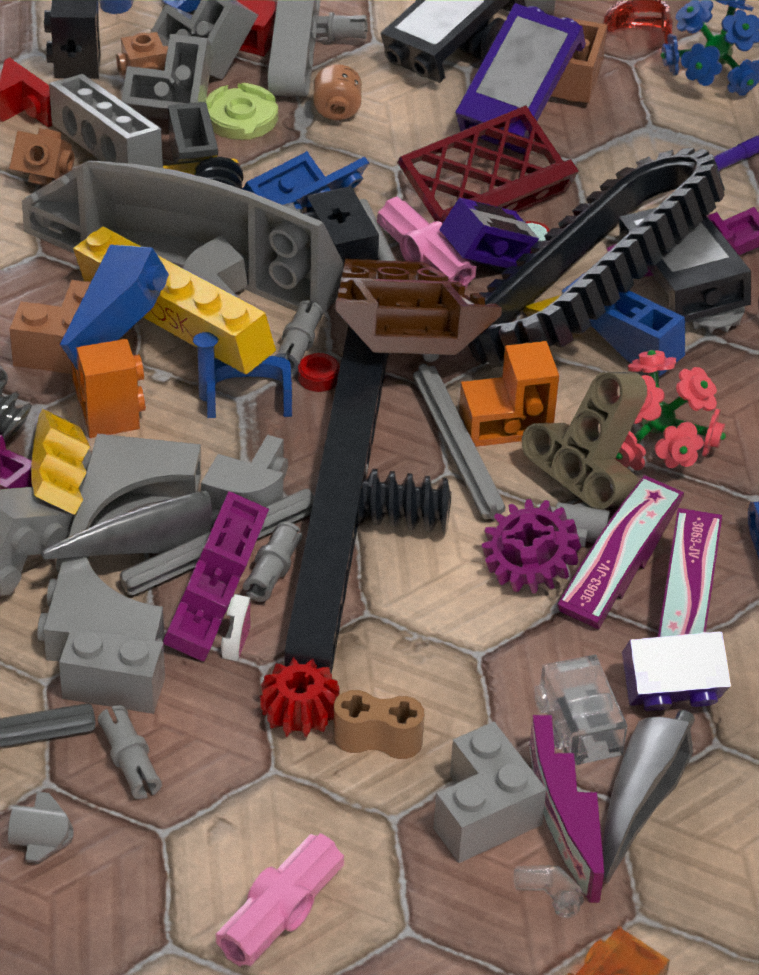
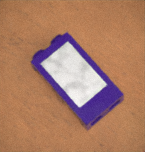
[455,3,586,154]

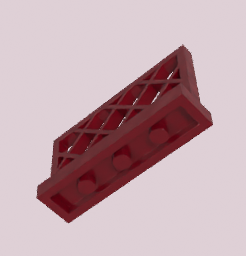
[397,105,579,223]

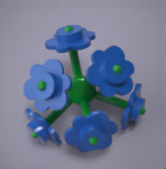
[660,0,759,96]

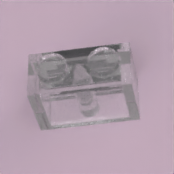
[535,654,628,765]

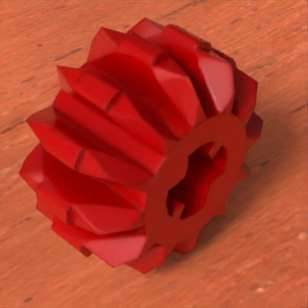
[260,657,340,738]

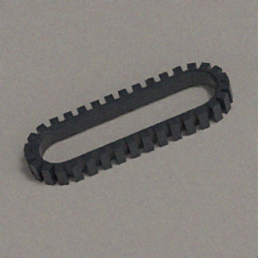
[468,148,725,367]

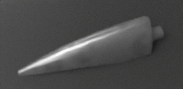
[40,491,219,559]
[602,710,695,884]

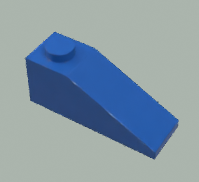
[60,245,169,370]
[562,271,685,377]

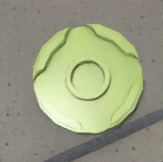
[206,83,278,140]

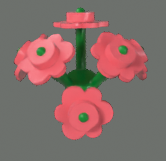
[615,350,726,471]

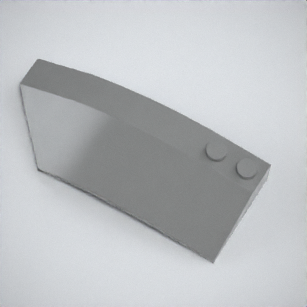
[22,160,343,313]

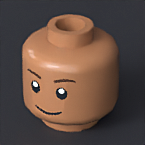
[313,64,362,120]

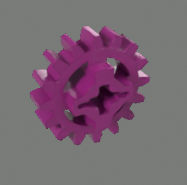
[482,499,581,594]

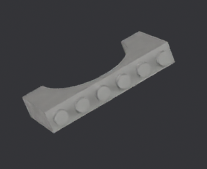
[37,434,202,662]

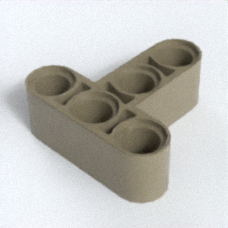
[521,372,647,510]

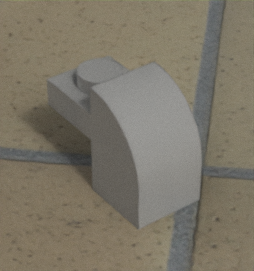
[183,235,248,298]
[201,435,288,511]

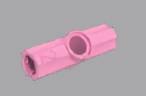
[377,196,477,289]
[216,833,344,967]

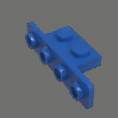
[243,151,369,213]

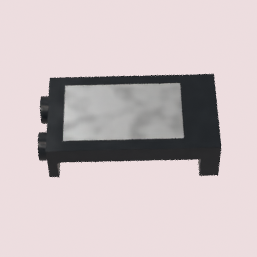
[380,0,526,83]
[619,208,751,322]

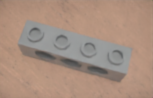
[49,74,163,168]

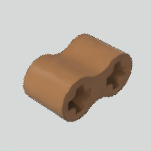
[333,690,425,759]

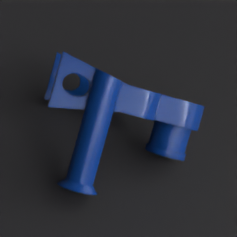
[193,332,292,418]

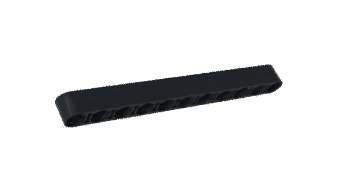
[284,325,389,674]

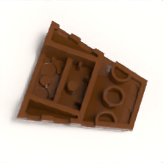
[335,259,502,355]

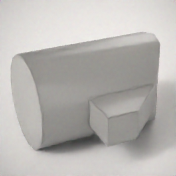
[556,502,610,547]
[8,792,74,864]

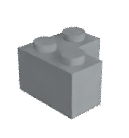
[150,0,258,80]
[121,34,213,120]
[0,487,73,596]
[433,722,546,863]

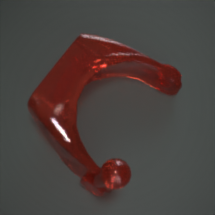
[603,0,673,44]

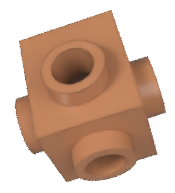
[116,32,168,79]
[9,128,74,186]

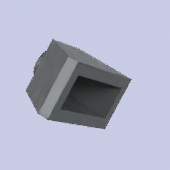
[168,102,218,164]

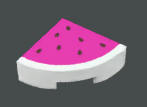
[221,594,250,661]

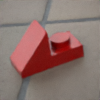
[0,58,53,128]

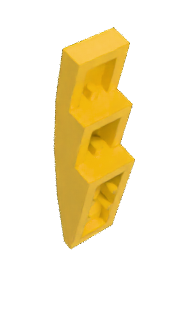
[31,408,90,515]

